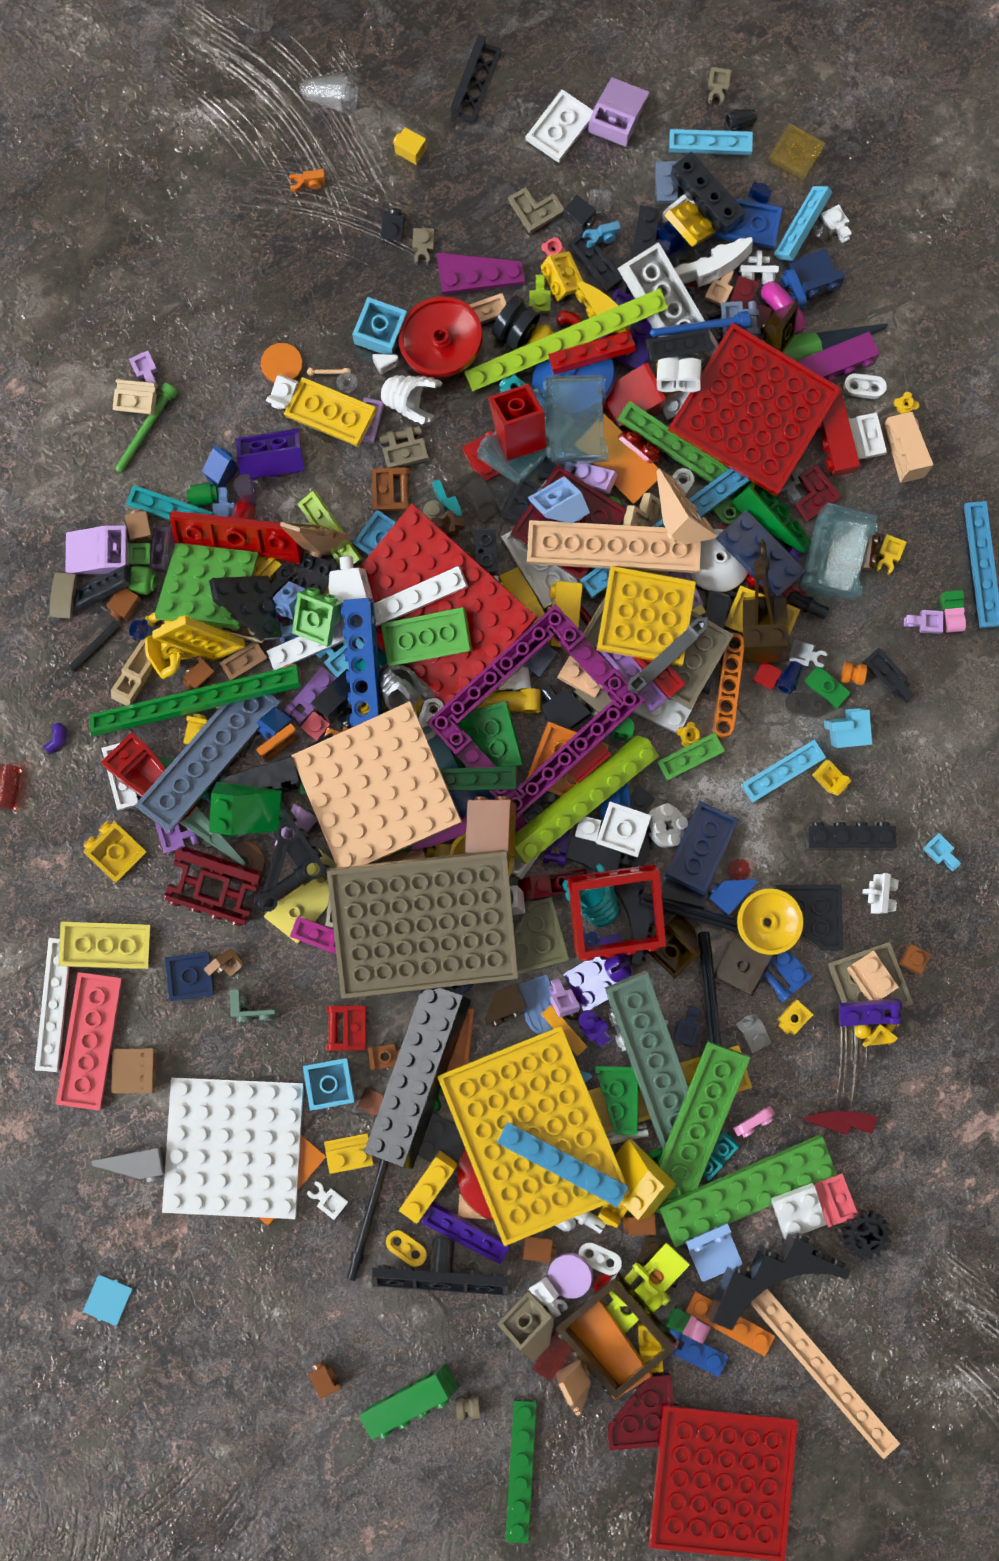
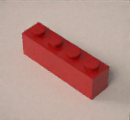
[817,386,860,477]

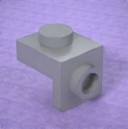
[736,1014,771,1054]

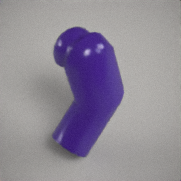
[43,723,67,755]

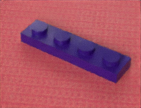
[421,1202,511,1264]

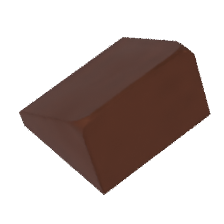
[357,1087,384,1116]

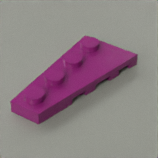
[437,253,525,295]

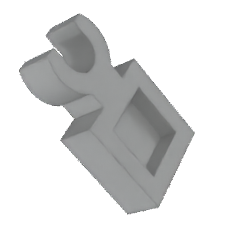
[790,639,829,667]

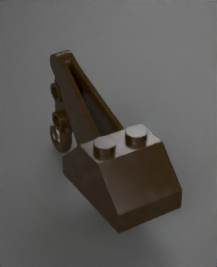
[743,539,790,663]

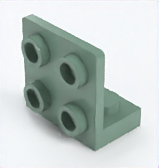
[230,990,280,1022]

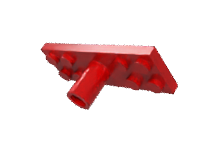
[169,501,301,561]

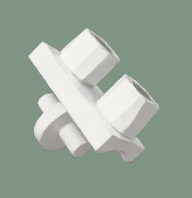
[738,250,779,285]
[862,873,898,914]

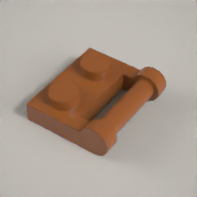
[372,467,411,512]

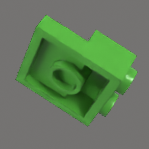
[292,587,343,647]

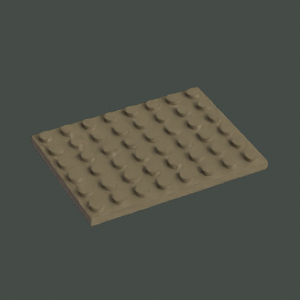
[327,850,518,999]

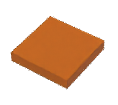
[256,723,299,762]

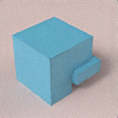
[824,708,872,748]

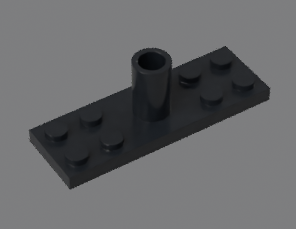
[372,1239,509,1296]

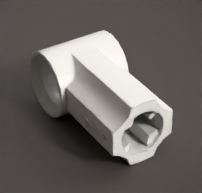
[498,667,531,691]

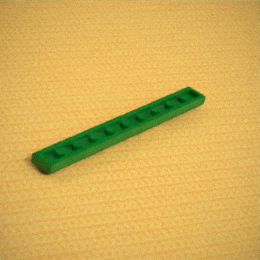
[89,665,301,737]

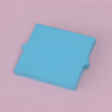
[83,1274,133,1326]

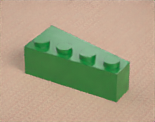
[359,1363,459,1440]

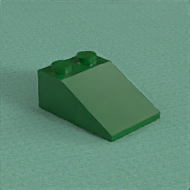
[209,782,282,835]

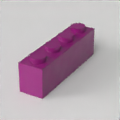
[797,332,880,382]

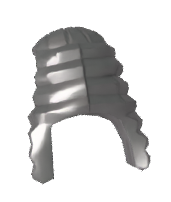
[379,665,435,710]

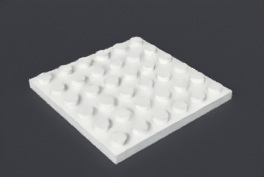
[162,1078,304,1219]

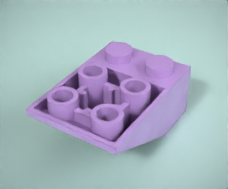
[588,77,650,147]
[66,525,130,575]

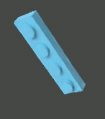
[669,129,753,155]
[774,186,832,260]
[741,739,826,803]

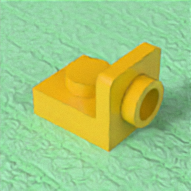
[183,714,209,745]

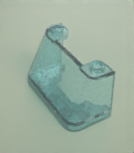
[800,502,878,600]

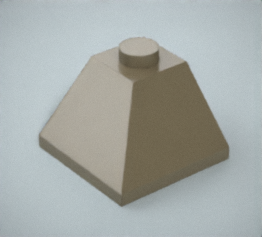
[497,1291,554,1362]

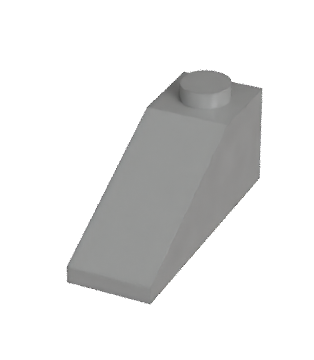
[91,1148,165,1182]

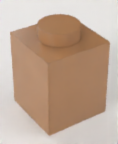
[125,510,154,543]

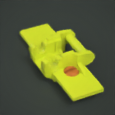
[607,1242,690,1334]

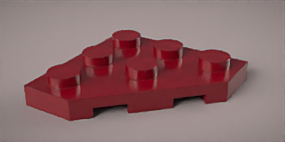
[607,1374,674,1451]

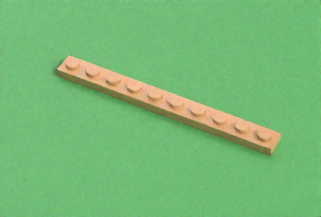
[745,1267,900,1459]

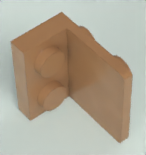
[111,1048,157,1093]

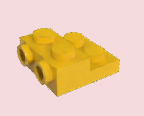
[83,820,147,883]

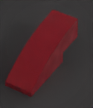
[803,1111,877,1135]

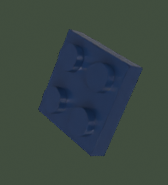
[165,952,214,1001]

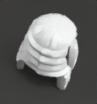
[381,375,443,424]

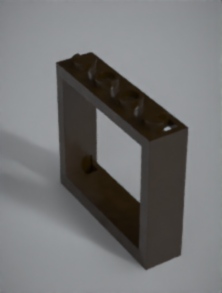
[555,1272,679,1399]

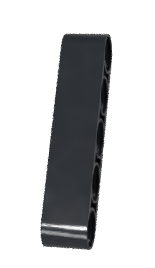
[701,590,731,695]

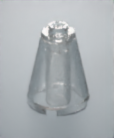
[299,71,359,115]

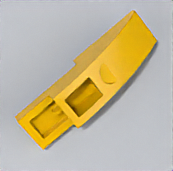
[575,281,635,355]

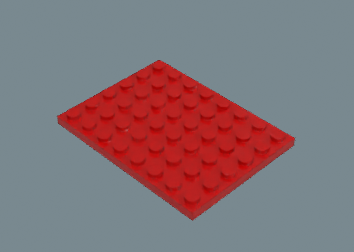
[359,504,538,706]

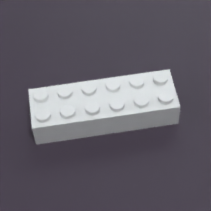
[618,242,719,368]

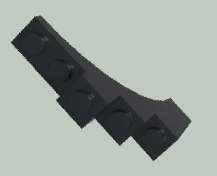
[566,836,666,966]
[706,1233,851,1331]

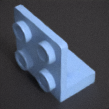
[685,1223,742,1282]

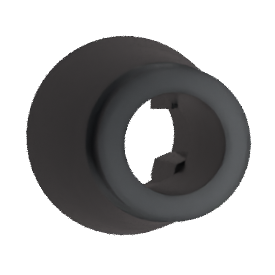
[725,109,757,130]

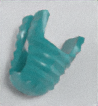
[563,863,619,928]

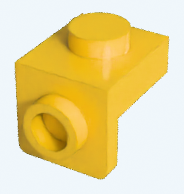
[812,759,852,796]
[598,1202,628,1228]

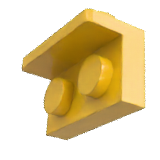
[541,251,584,302]

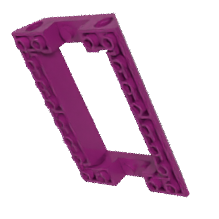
[426,604,645,818]

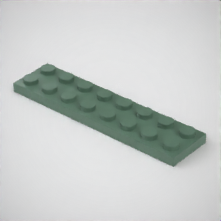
[604,971,689,1150]

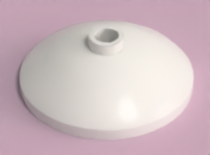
[689,529,748,592]

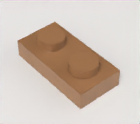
[220,642,268,681]

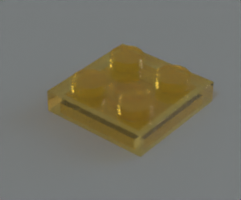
[768,124,826,180]

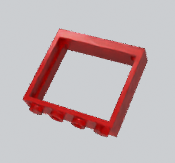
[567,864,666,961]

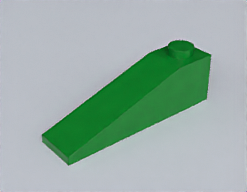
[731,481,811,553]

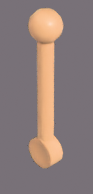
[307,368,351,376]

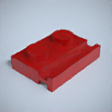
[568,742,612,783]

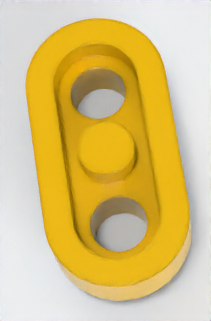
[386,1230,427,1267]

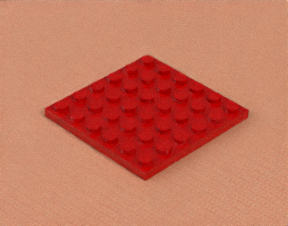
[668,322,842,496]
[649,1405,798,1561]

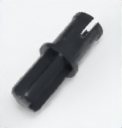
[787,591,829,620]

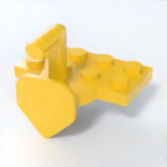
[145,612,245,679]

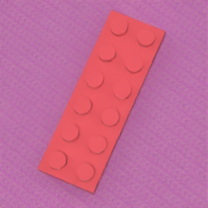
[56,972,123,1111]

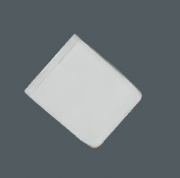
[372,354,399,375]

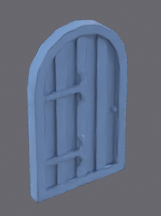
[519,974,553,1034]

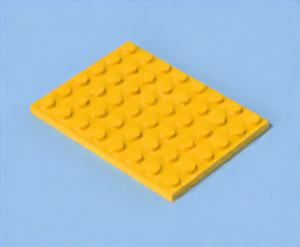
[437,1026,630,1246]

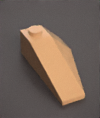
[656,468,717,545]
[556,1360,592,1416]

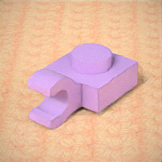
[129,351,159,389]
[904,610,943,634]
[549,978,580,1018]

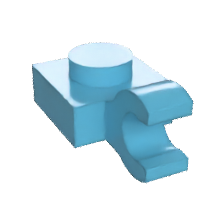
[923,833,961,871]

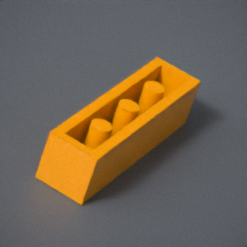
[540,1005,587,1056]

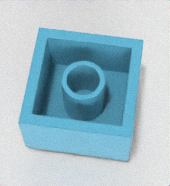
[352,297,407,355]
[303,1058,356,1111]

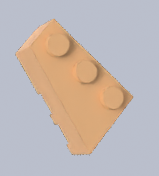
[884,412,933,483]

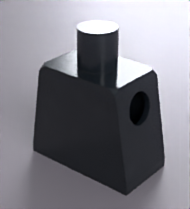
[541,685,590,730]

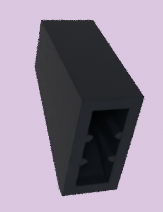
[311,669,364,724]

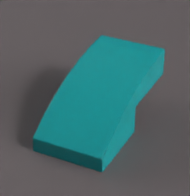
[432,479,463,516]

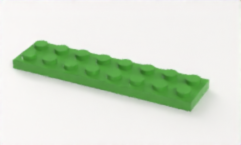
[655,1041,750,1214]
[659,1135,837,1247]

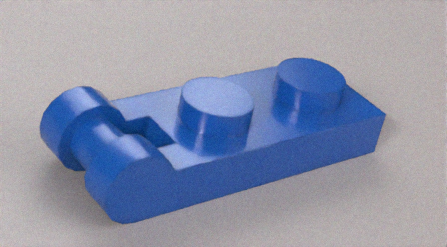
[662,1329,728,1377]

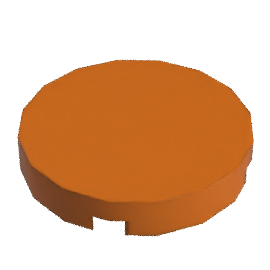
[261,343,303,383]

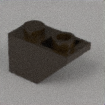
[484,983,528,1027]

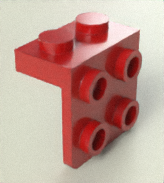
[618,429,664,465]

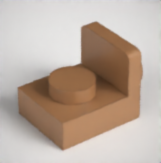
[204,948,244,976]

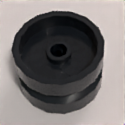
[492,295,542,350]

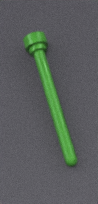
[116,383,179,472]

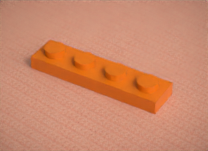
[685,1291,775,1356]

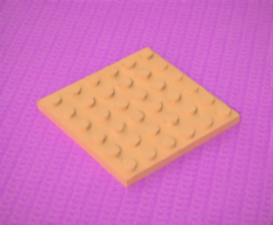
[291,702,463,868]

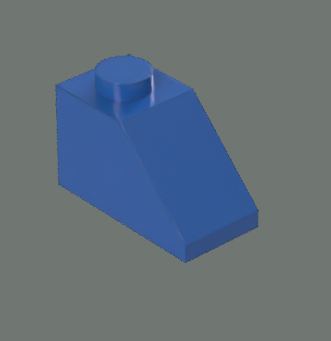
[707,879,757,916]

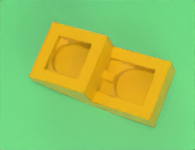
[638,1323,663,1373]

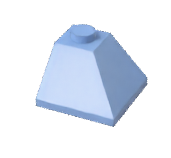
[528,476,590,524]

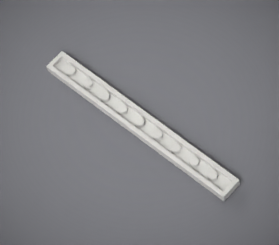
[267,566,468,670]

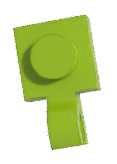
[529,275,550,314]

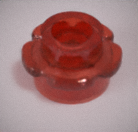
[729,859,751,880]

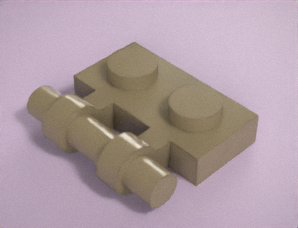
[379,426,429,468]

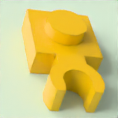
[876,534,906,575]

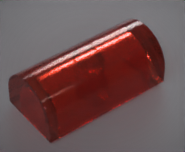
[0,764,22,811]

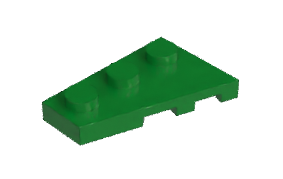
[594,1066,639,1135]

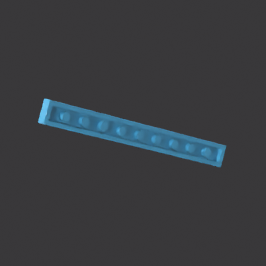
[579,468,750,599]

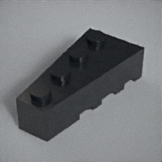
[211,757,300,794]

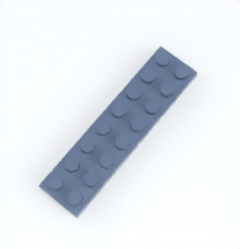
[135,694,281,833]

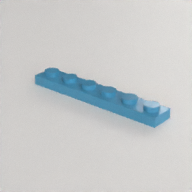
[964,501,999,629]
[497,1122,628,1208]

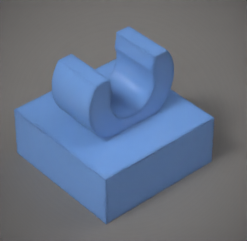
[279,619,299,644]

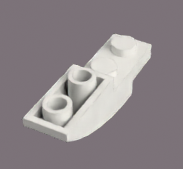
[674,237,753,287]

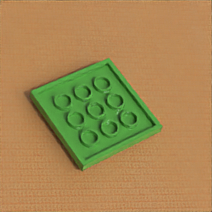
[155,543,259,629]

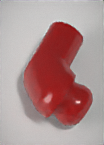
[556,310,582,325]

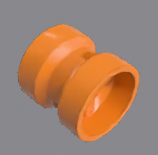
[841,661,867,686]

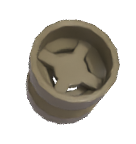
[455,1395,480,1421]

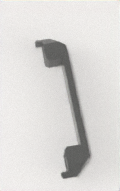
[628,617,708,694]

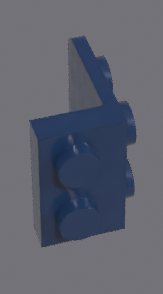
[788,249,845,299]

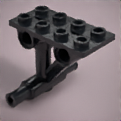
[254,808,331,913]

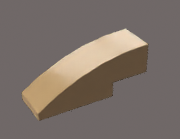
[111,637,153,706]

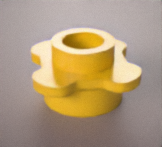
[894,392,919,414]
[677,722,700,747]

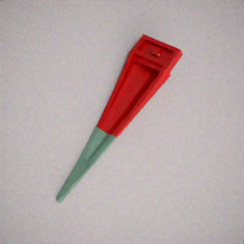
[101,732,245,866]

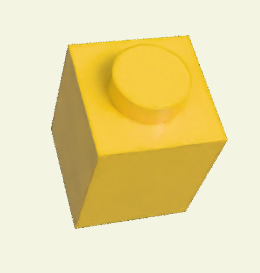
[393,127,427,165]

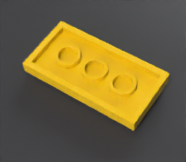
[284,377,377,447]

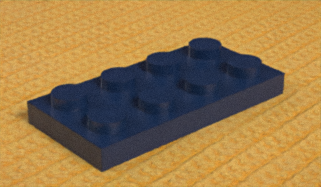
[716,510,806,596]
[665,801,739,895]

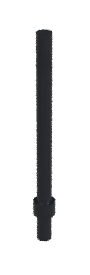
[346,1159,389,1281]

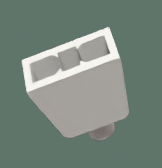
[328,556,373,605]

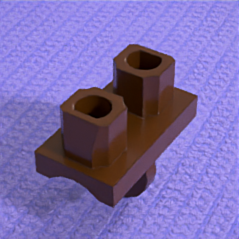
[431,510,465,537]

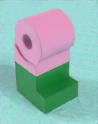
[939,590,966,633]
[665,1306,711,1344]

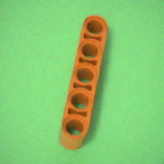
[713,633,744,740]

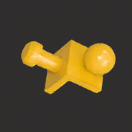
[854,1023,900,1047]

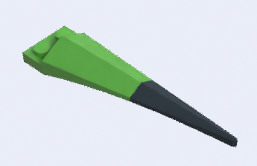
[762,324,888,361]

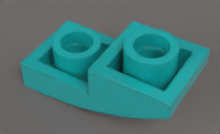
[703,1130,740,1181]

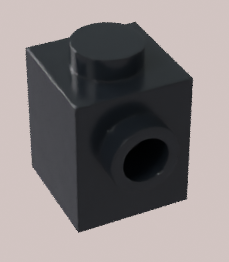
[563,195,596,233]

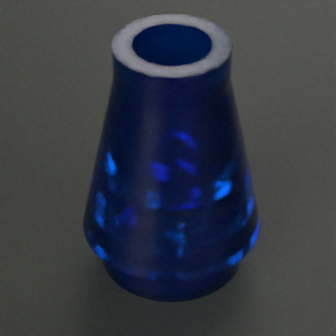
[776,661,803,694]

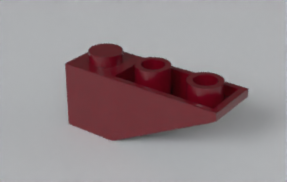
[518,869,587,902]

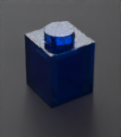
[655,220,685,257]

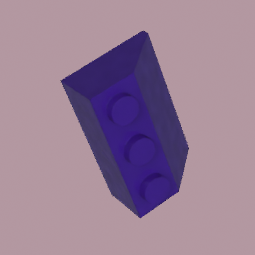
[236,428,304,480]

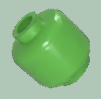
[127,566,157,595]

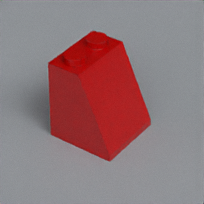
[600,362,666,432]
[488,384,547,461]

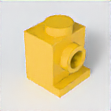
[777,1000,813,1035]

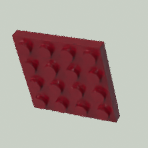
[510,465,627,581]

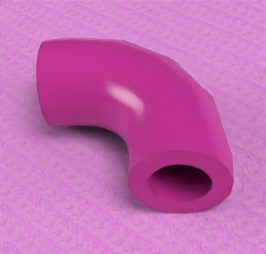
[761,281,807,332]

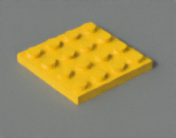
[596,566,696,666]

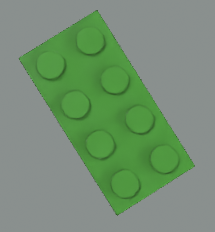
[381,608,472,667]

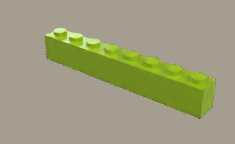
[514,735,659,864]

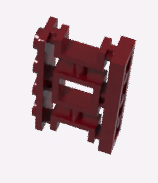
[163,846,264,926]

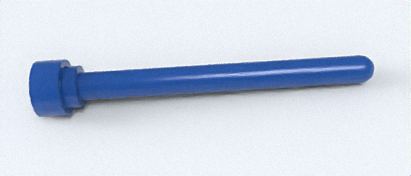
[650,311,751,337]

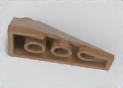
[280,522,356,558]

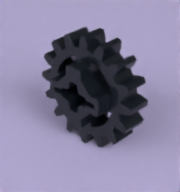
[842,1210,892,1260]

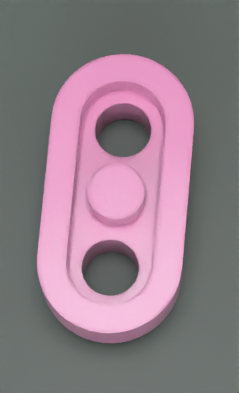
[733,1106,775,1138]

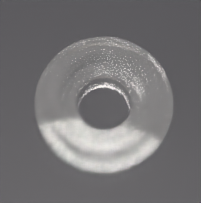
[336,373,358,394]

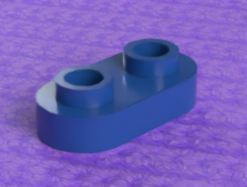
[781,268,807,309]

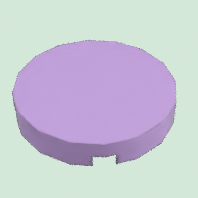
[548,1253,593,1298]

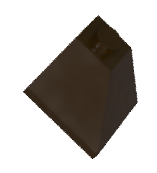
[762,302,799,353]
[648,915,701,979]

